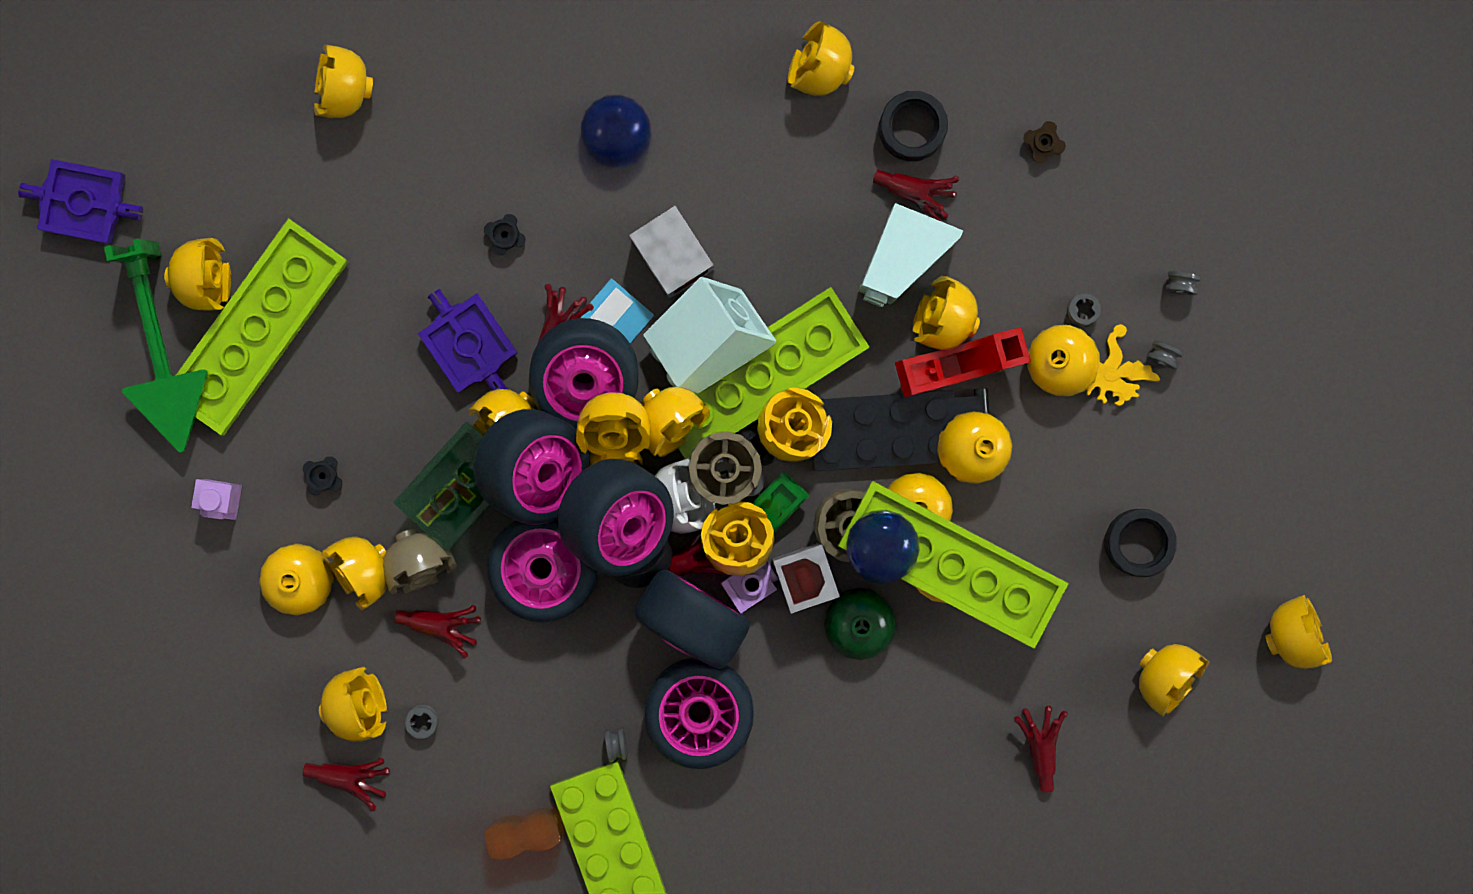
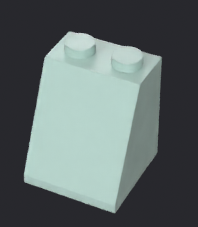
[858,203,963,307]
[643,277,777,393]

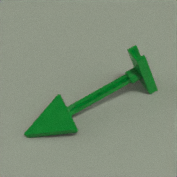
[104,238,208,453]

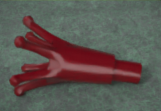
[873,170,959,222]
[536,284,594,346]
[668,529,725,576]
[394,605,481,659]
[1014,705,1068,792]
[302,757,390,811]

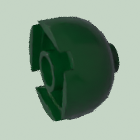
[824,588,896,660]

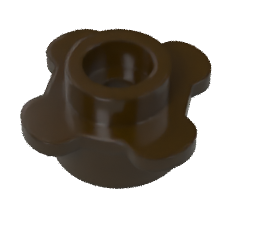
[1023,121,1066,163]

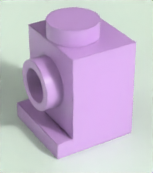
[191,479,242,520]
[721,562,779,614]

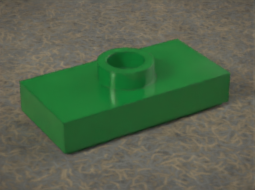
[752,471,810,532]

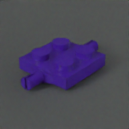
[18,159,143,245]
[418,289,518,393]

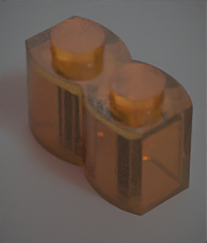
[484,808,564,859]

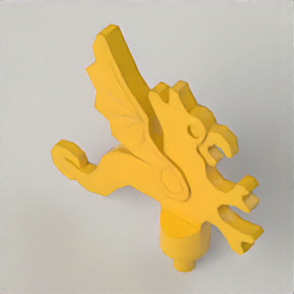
[1086,324,1160,406]

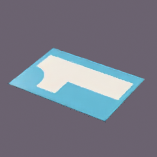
[581,278,654,343]

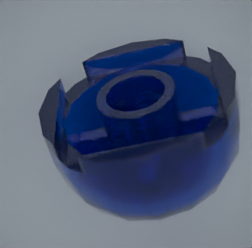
[580,94,652,168]
[845,510,920,584]

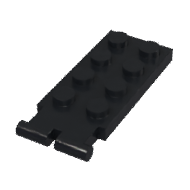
[813,388,990,471]

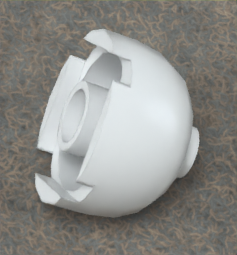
[655,459,715,534]

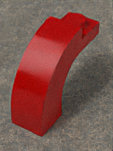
[895,327,1031,397]

